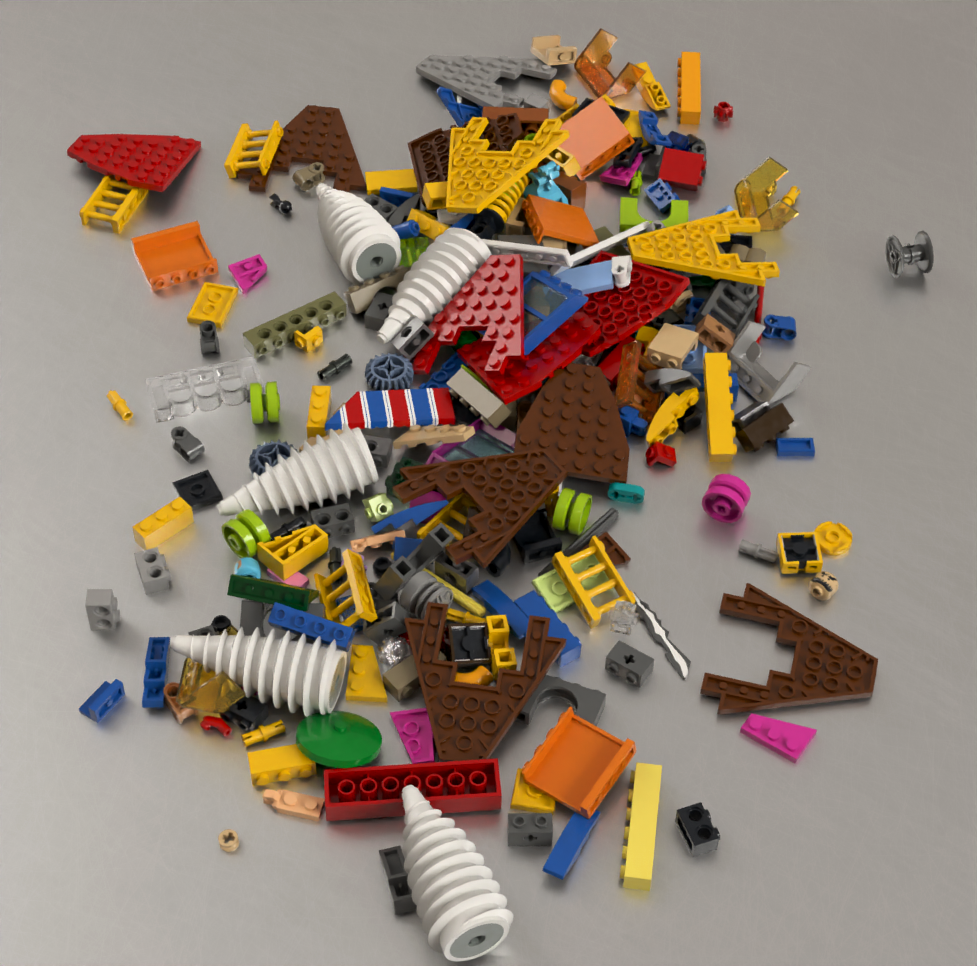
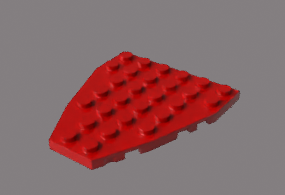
[67,134,201,192]
[575,250,690,358]
[456,312,601,405]

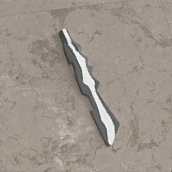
[633,592,691,679]

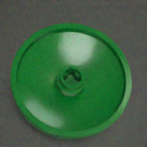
[296,711,382,768]

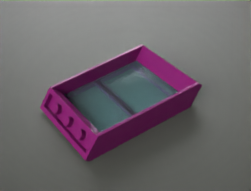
[425,418,516,464]

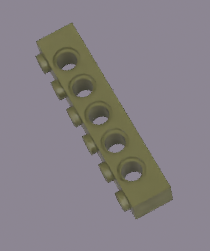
[242,291,347,358]

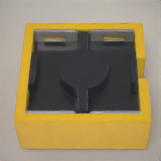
[776,532,823,574]

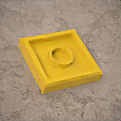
[510,768,556,815]

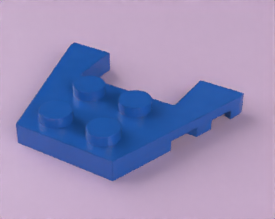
[436,87,483,127]

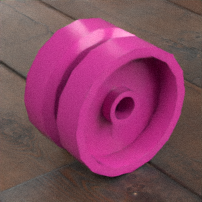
[702,474,751,523]

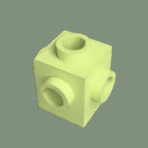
[362,493,394,522]

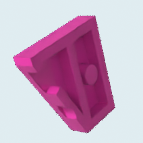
[228,254,267,294]

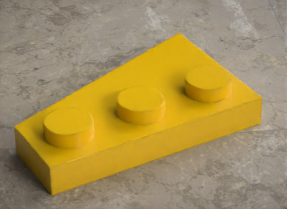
[346,644,387,703]

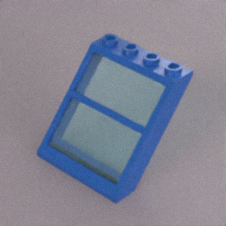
[478,270,588,355]

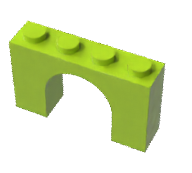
[619,197,688,233]

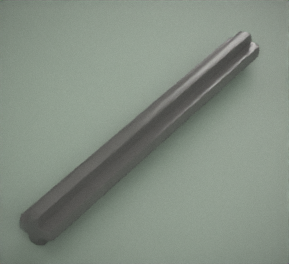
[538,508,619,577]

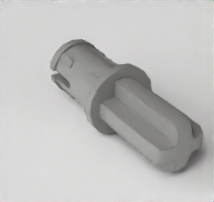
[738,539,778,563]

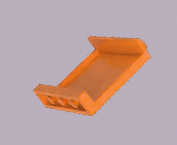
[559,96,635,181]
[522,194,599,249]
[131,221,218,291]
[522,706,636,819]

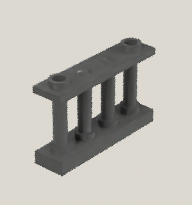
[691,278,759,341]

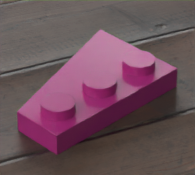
[740,713,817,763]

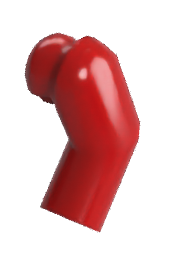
[200,715,232,737]

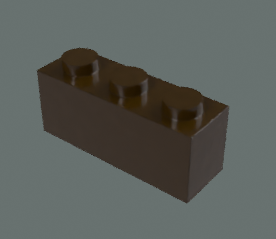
[735,403,794,453]

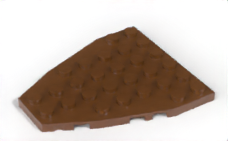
[407,113,525,207]
[514,362,630,484]

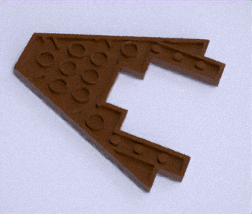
[700,583,878,715]
[404,602,566,762]

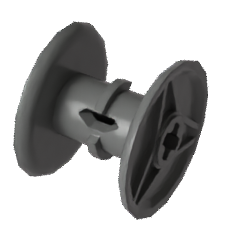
[885,231,934,278]

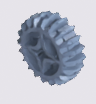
[364,352,414,391]
[249,439,298,476]

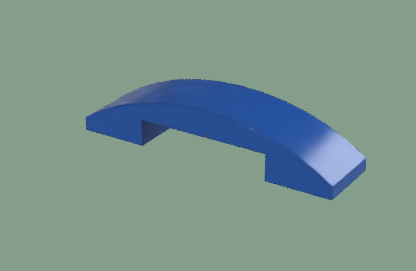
[638,110,672,147]

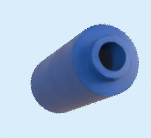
[392,220,420,242]

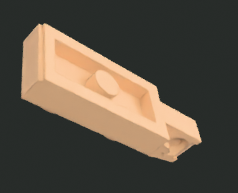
[350,529,406,552]
[263,789,325,821]

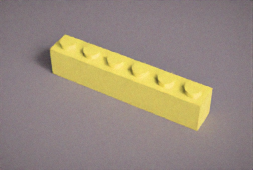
[620,762,662,891]

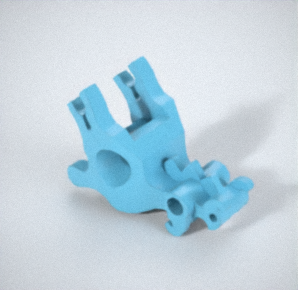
[523,161,568,204]

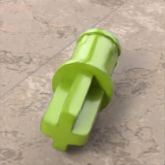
[629,171,643,196]

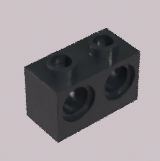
[675,802,720,857]

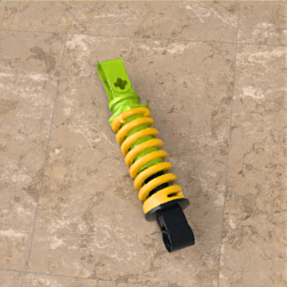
[471,133,536,240]

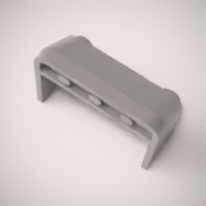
[726,321,811,405]

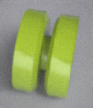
[250,381,280,424]
[552,488,592,536]
[222,509,271,559]

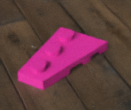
[600,153,643,187]
[390,707,435,764]

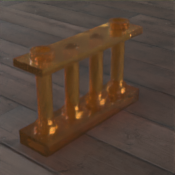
[615,340,664,425]

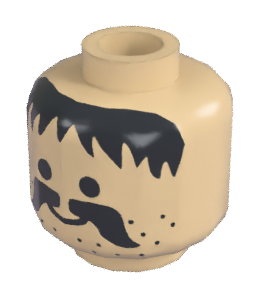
[808,571,839,601]

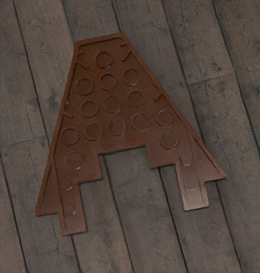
[237,105,367,193]
[392,449,567,569]

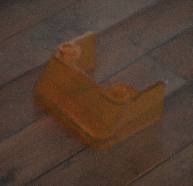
[574,28,646,98]

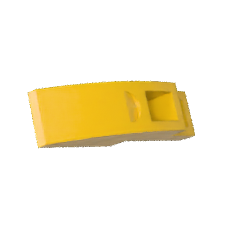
[631,62,671,111]
[646,387,700,447]

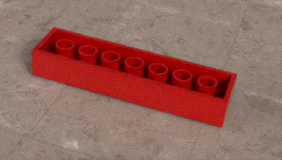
[324,758,502,821]

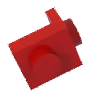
[645,441,677,467]

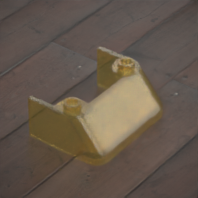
[734,156,799,231]
[176,625,246,714]

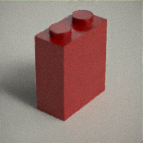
[658,148,707,191]

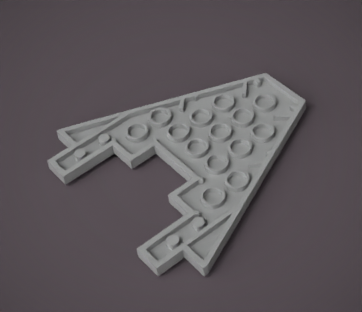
[416,55,557,108]

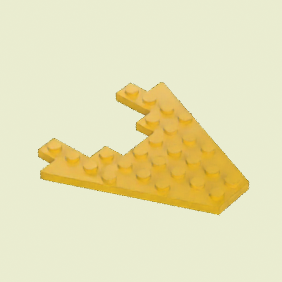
[446,117,570,214]
[627,210,780,286]

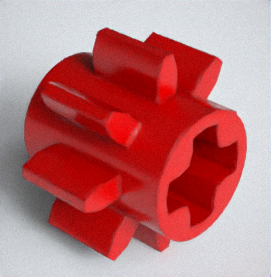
[713,102,733,122]

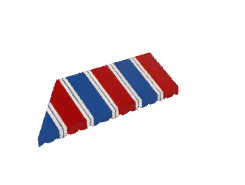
[325,388,455,431]

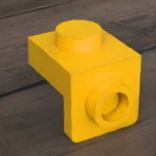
[294,326,323,353]

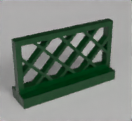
[227,574,319,612]

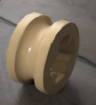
[218,829,239,852]

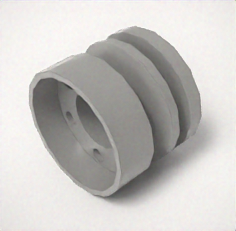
[399,571,453,620]

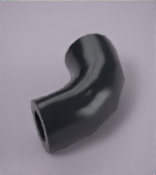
[486,543,511,577]

